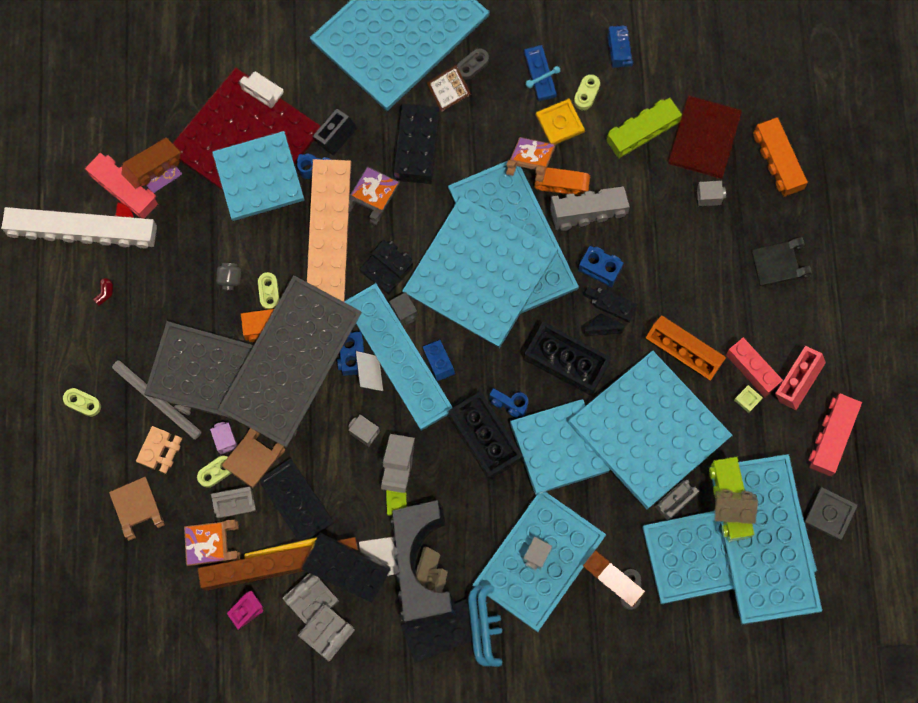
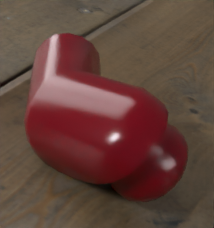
[93,278,113,306]

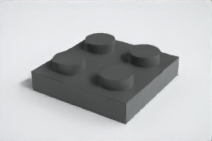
[804,487,858,541]

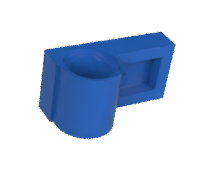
[297,154,332,179]
[423,340,455,381]
[489,388,528,418]

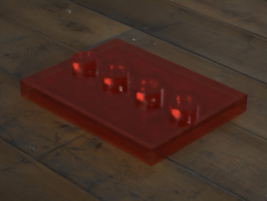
[668,96,742,179]

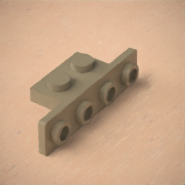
[402,547,448,628]

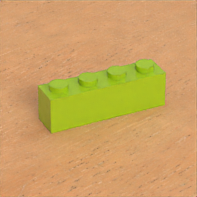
[607,98,682,159]
[709,457,754,542]

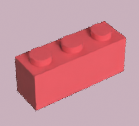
[726,337,783,398]
[776,346,826,410]

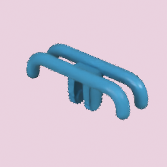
[469,585,502,667]

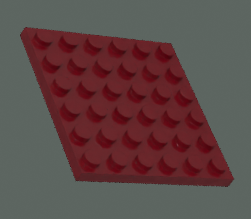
[172,68,321,192]

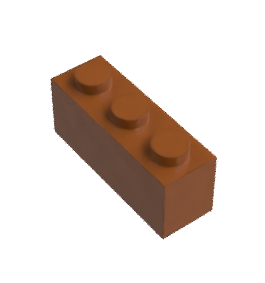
[121,137,181,189]

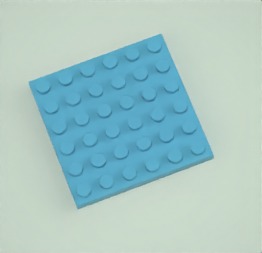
[402,196,558,348]
[568,351,732,509]

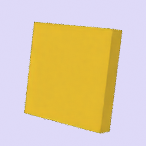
[536,99,585,144]

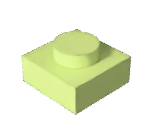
[734,385,763,413]

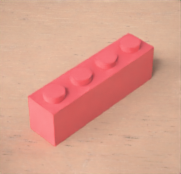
[85,153,158,219]
[809,394,862,477]

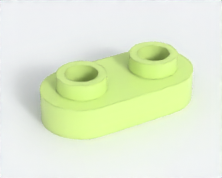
[574,75,600,110]
[258,272,280,310]
[63,388,101,417]
[197,456,231,488]

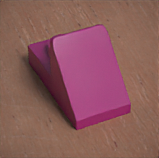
[227,591,263,629]

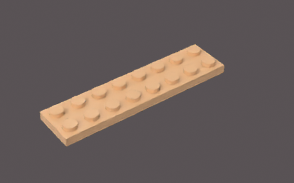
[307,159,351,302]

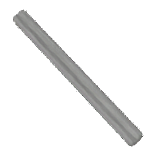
[112,360,201,439]

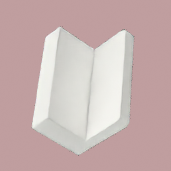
[240,72,284,108]

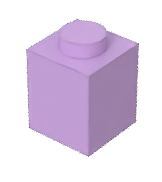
[210,422,238,455]

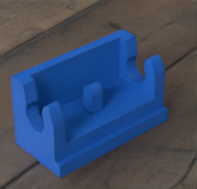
[608,26,633,68]

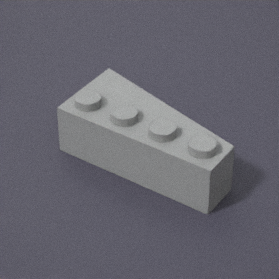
[550,186,630,231]

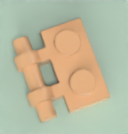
[136,426,182,474]

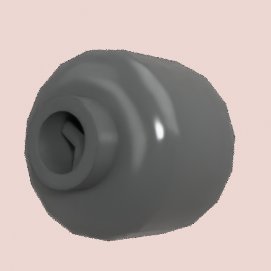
[216,263,241,290]

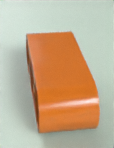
[534,168,590,196]

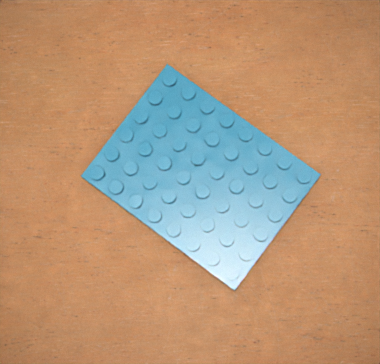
[310,0,489,111]

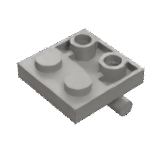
[282,573,339,625]
[298,604,354,661]

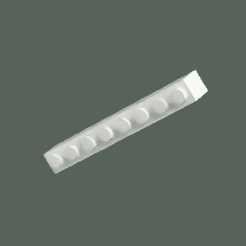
[1,207,157,248]

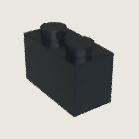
[313,109,357,156]

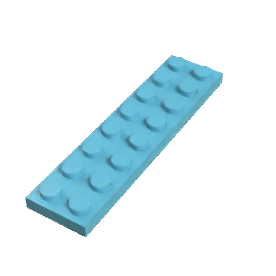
[344,283,453,431]

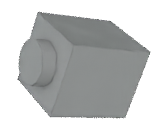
[697,181,726,206]
[349,415,380,447]
[523,537,552,571]

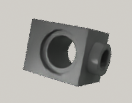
[389,292,418,325]

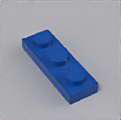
[524,45,557,101]

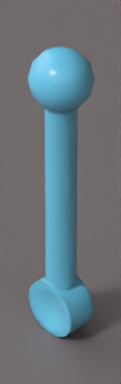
[526,66,560,88]

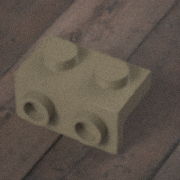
[714,489,758,524]

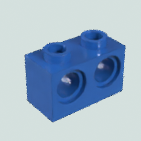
[578,246,624,287]
[337,332,364,376]

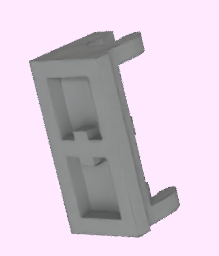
[655,480,699,520]
[211,487,256,518]

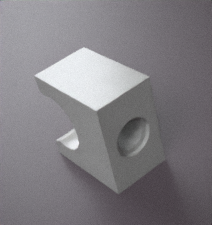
[381,434,414,493]

